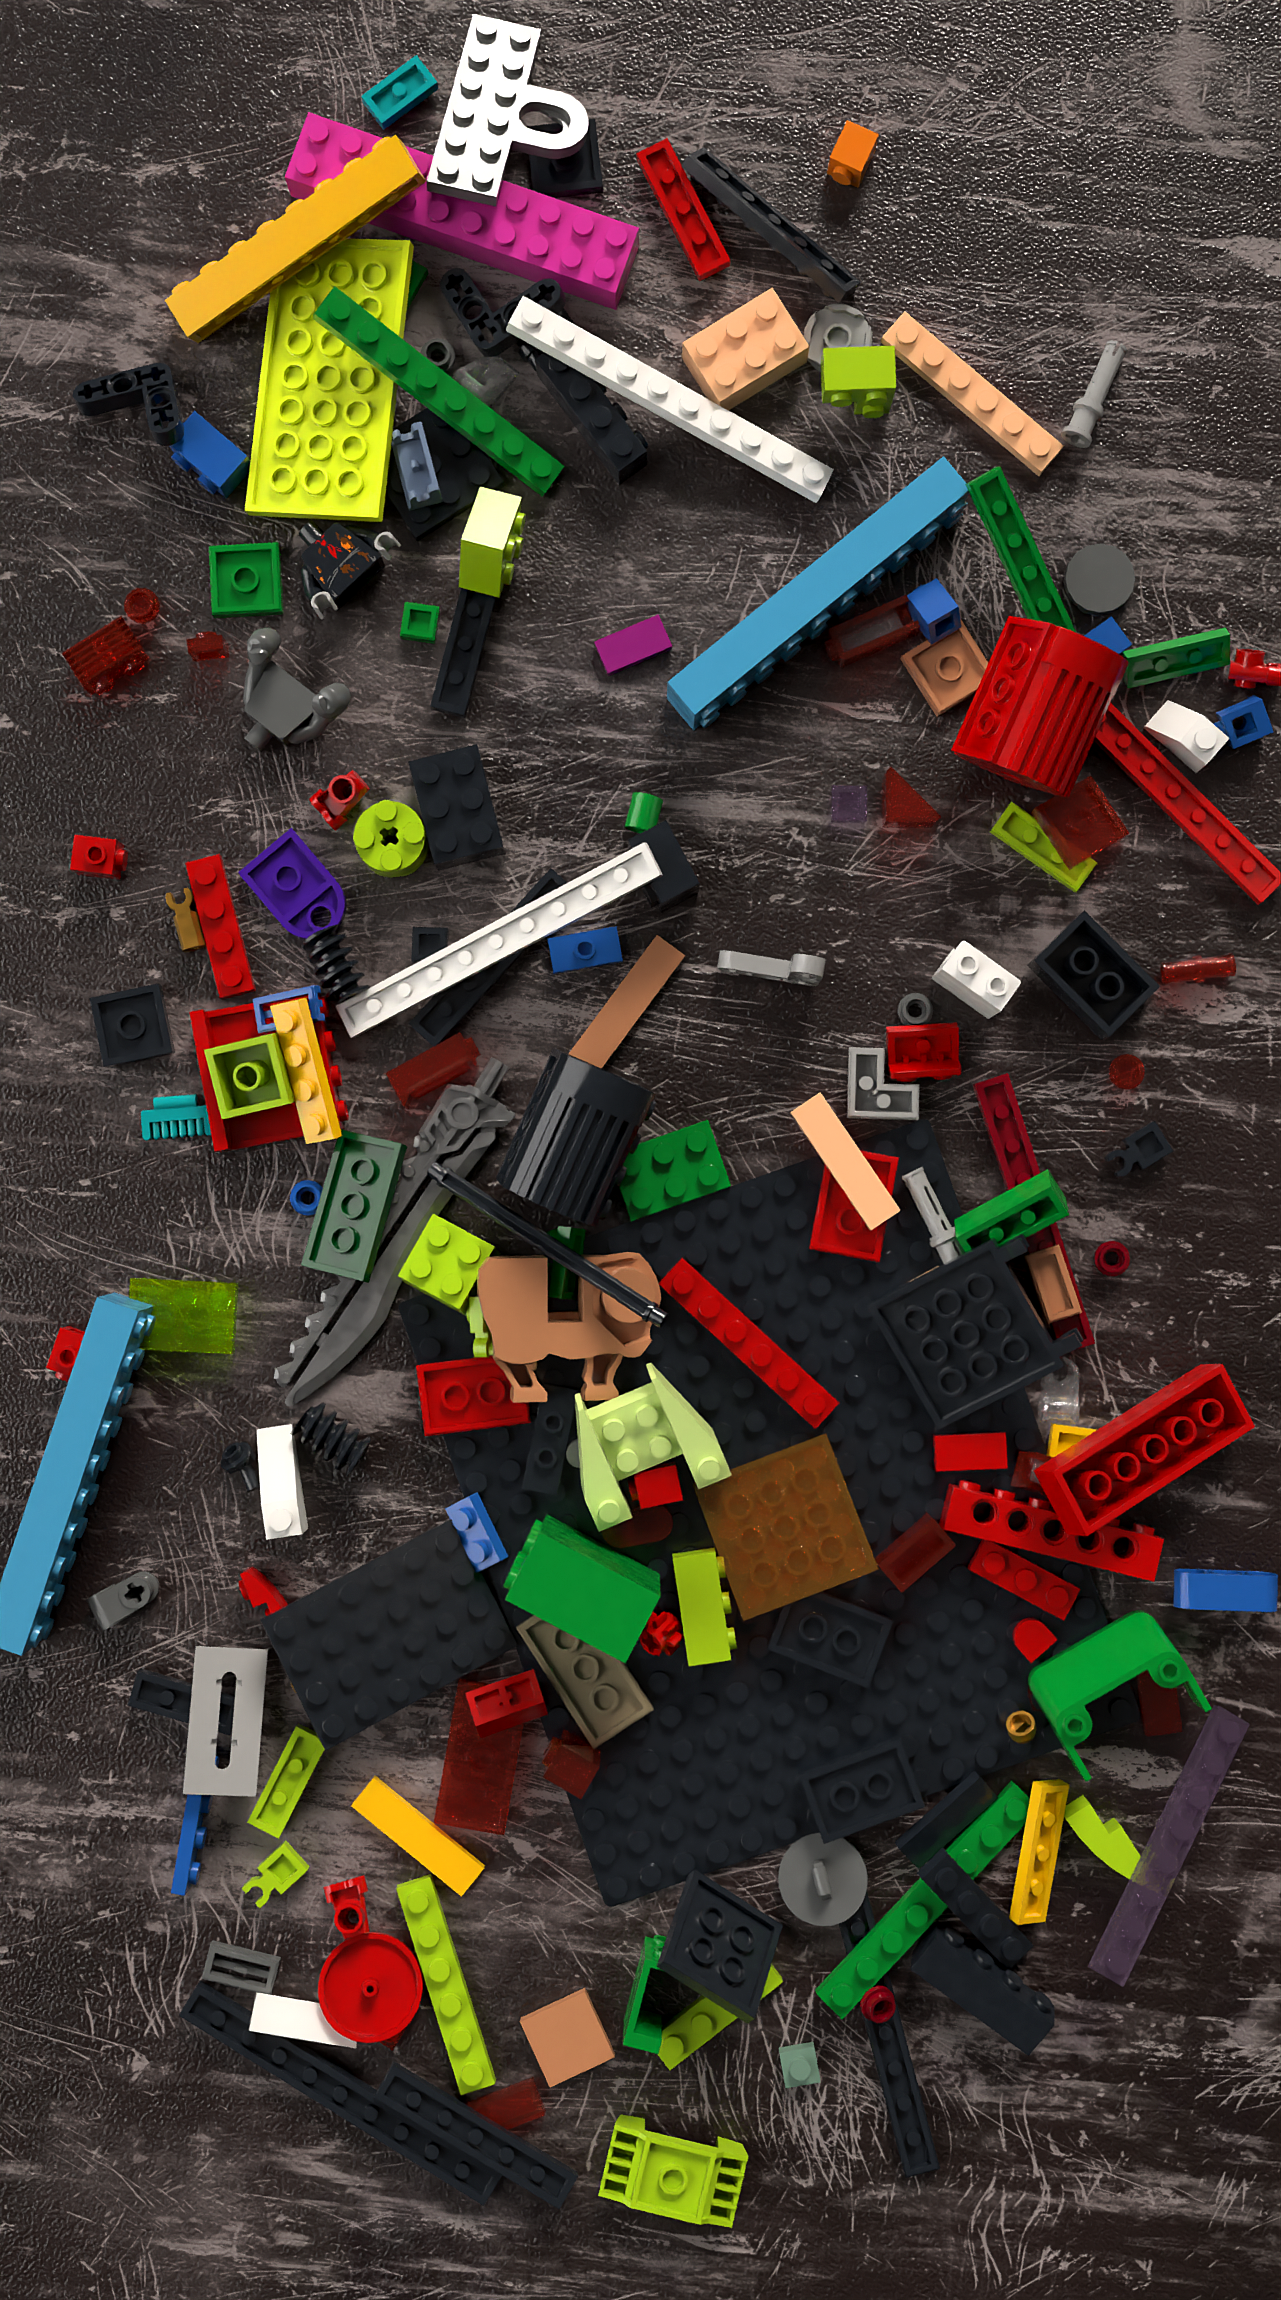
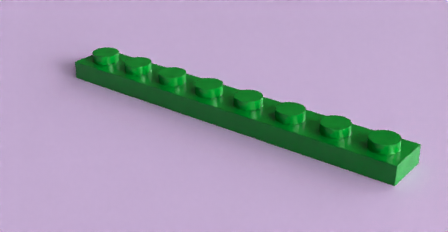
[313,286,564,497]
[815,1780,1030,2019]

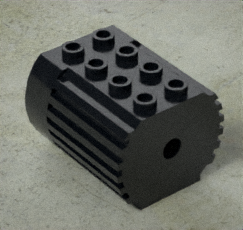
[496,1048,656,1227]

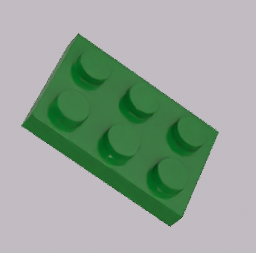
[619,1120,731,1221]

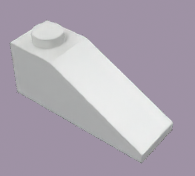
[257,1424,308,1540]

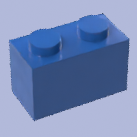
[169,410,250,498]

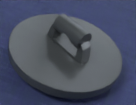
[778,1833,868,1926]

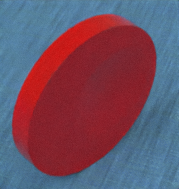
[318,1931,423,2043]

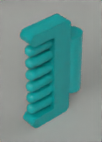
[141,1094,211,1140]

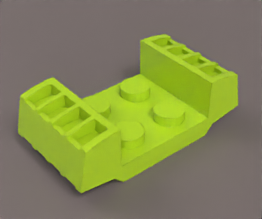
[598,2114,748,2228]

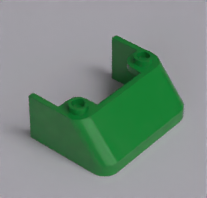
[1028,1610,1212,1782]

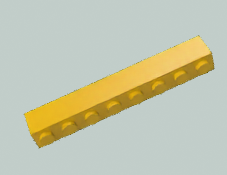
[165,135,426,343]

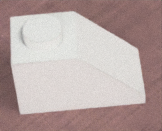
[1143,700,1229,773]

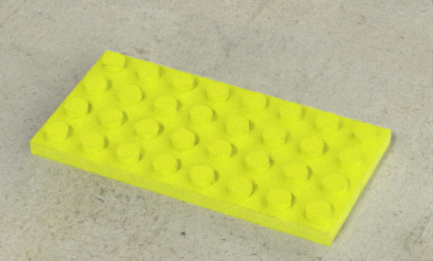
[245,239,414,522]

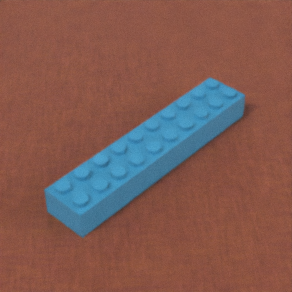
[667,456,969,731]
[0,1292,156,1656]

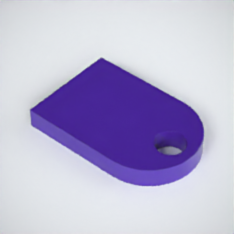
[238,828,347,940]

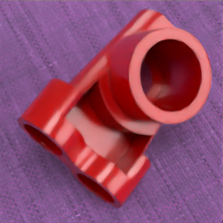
[1228,649,1281,688]
[309,770,370,831]
[323,1875,369,1939]

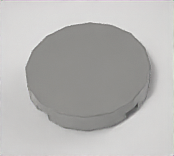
[803,304,872,372]

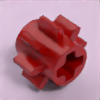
[639,1611,684,1656]

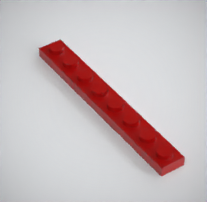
[1094,702,1281,905]

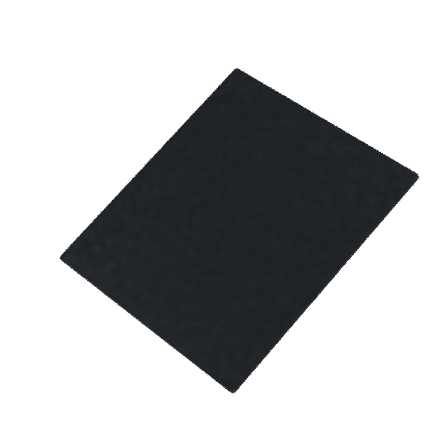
[399,1119,1141,1907]

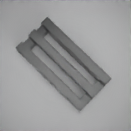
[202,1940,281,1995]

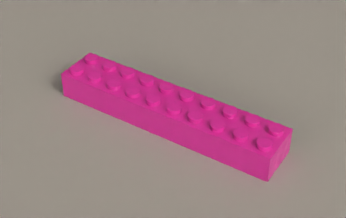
[285,112,639,310]

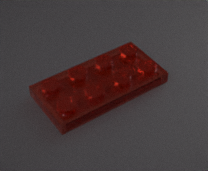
[434,1678,524,1835]

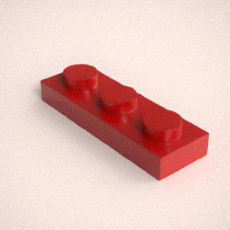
[967,1539,1081,1621]

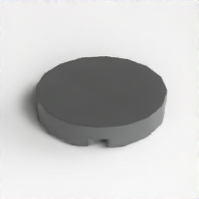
[1063,543,1135,616]

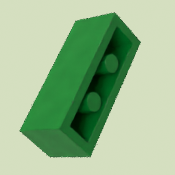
[954,1169,1069,1252]

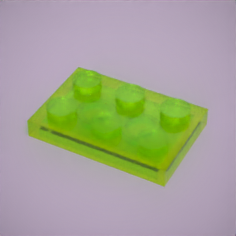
[129,1278,238,1354]

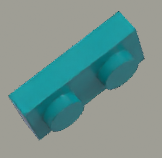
[361,55,439,130]

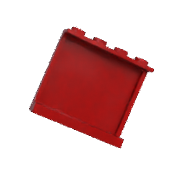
[189,993,349,1153]

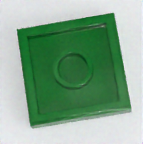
[209,542,284,618]

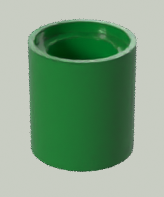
[625,792,663,834]

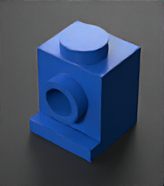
[1213,695,1274,749]

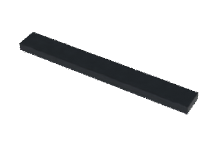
[839,1892,940,2178]

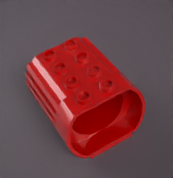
[951,616,1129,798]

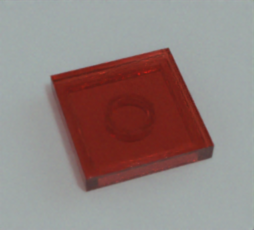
[1031,775,1129,870]

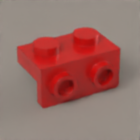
[886,1022,961,1082]

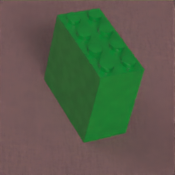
[503,1514,661,1663]

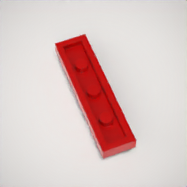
[636,138,731,281]
[185,854,256,1000]

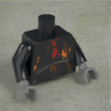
[299,521,401,620]

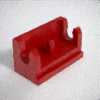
[465,1669,548,1738]

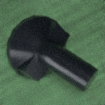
[221,1442,260,1492]

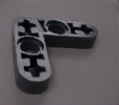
[440,268,566,357]
[72,363,184,446]

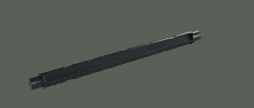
[427,1162,669,1328]

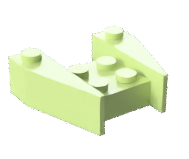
[575,1363,732,1532]

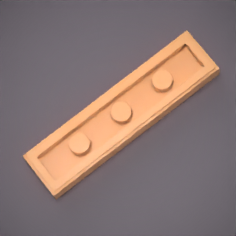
[790,1092,901,1230]

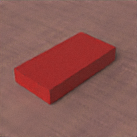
[933,1432,1008,1472]

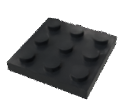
[386,408,504,541]
[657,1870,783,2024]

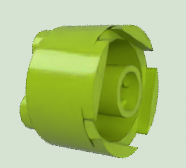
[353,800,428,878]

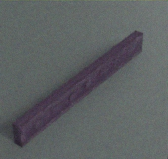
[1088,1705,1250,1987]

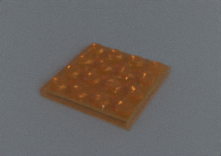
[693,1434,879,1621]

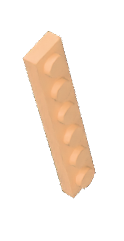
[881,311,1064,476]

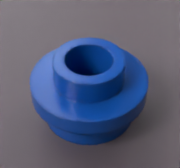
[290,1180,323,1215]

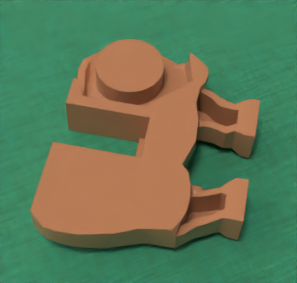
[477,1252,661,1403]

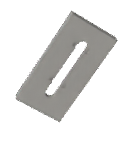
[183,1646,268,1797]

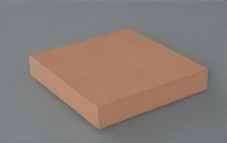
[900,619,988,717]
[520,1988,615,2087]

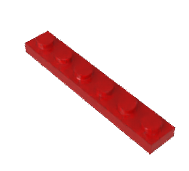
[658,1258,839,1429]

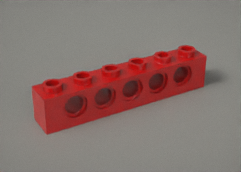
[939,1480,1164,1582]

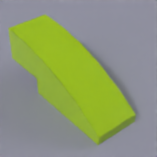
[1064,1795,1161,1892]

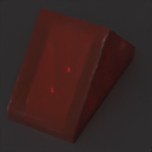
[882,767,941,828]

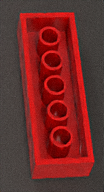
[1033,1364,1255,1536]

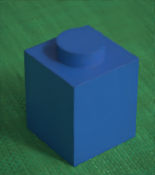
[906,578,961,645]

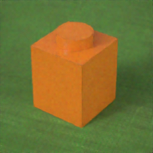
[827,120,879,187]

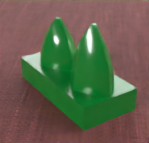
[546,1226,586,1300]

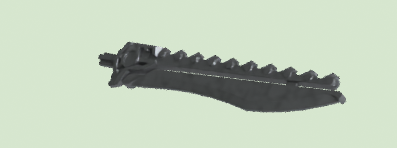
[274,1057,515,1406]

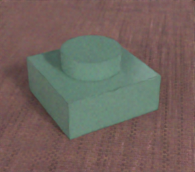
[779,2042,821,2088]

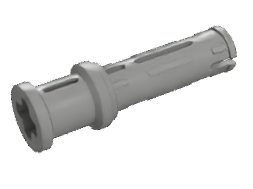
[1061,340,1127,448]
[902,1167,965,1264]

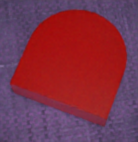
[1013,1618,1058,1663]

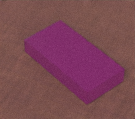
[594,614,672,676]

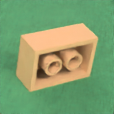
[682,287,810,411]

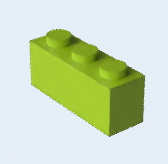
[672,1548,737,1666]

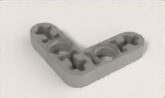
[717,950,826,986]

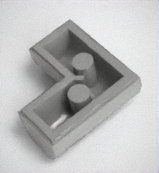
[847,1047,919,1120]

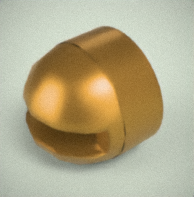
[1006,1711,1036,1744]

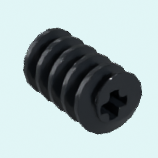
[301,924,370,1004]
[290,1402,371,1477]

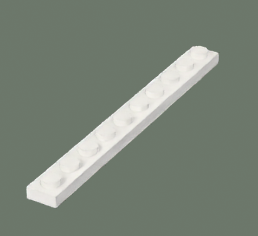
[506,296,834,503]
[336,842,663,1038]

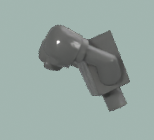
[243,627,351,752]

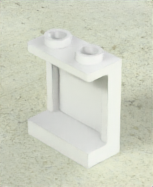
[931,941,1021,1019]

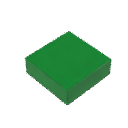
[400,602,440,644]

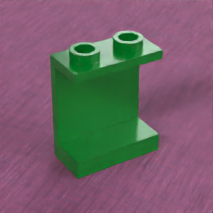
[623,1935,666,2054]

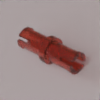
[1160,953,1236,985]

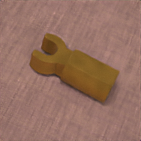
[166,887,206,952]

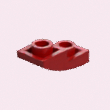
[239,1566,288,1616]

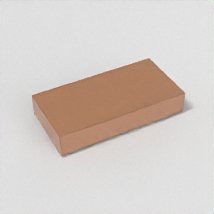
[1024,1245,1082,1324]

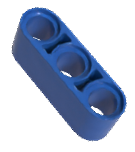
[1173,1569,1278,1612]

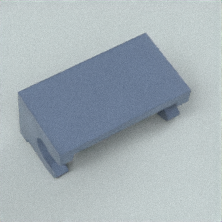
[391,422,443,511]

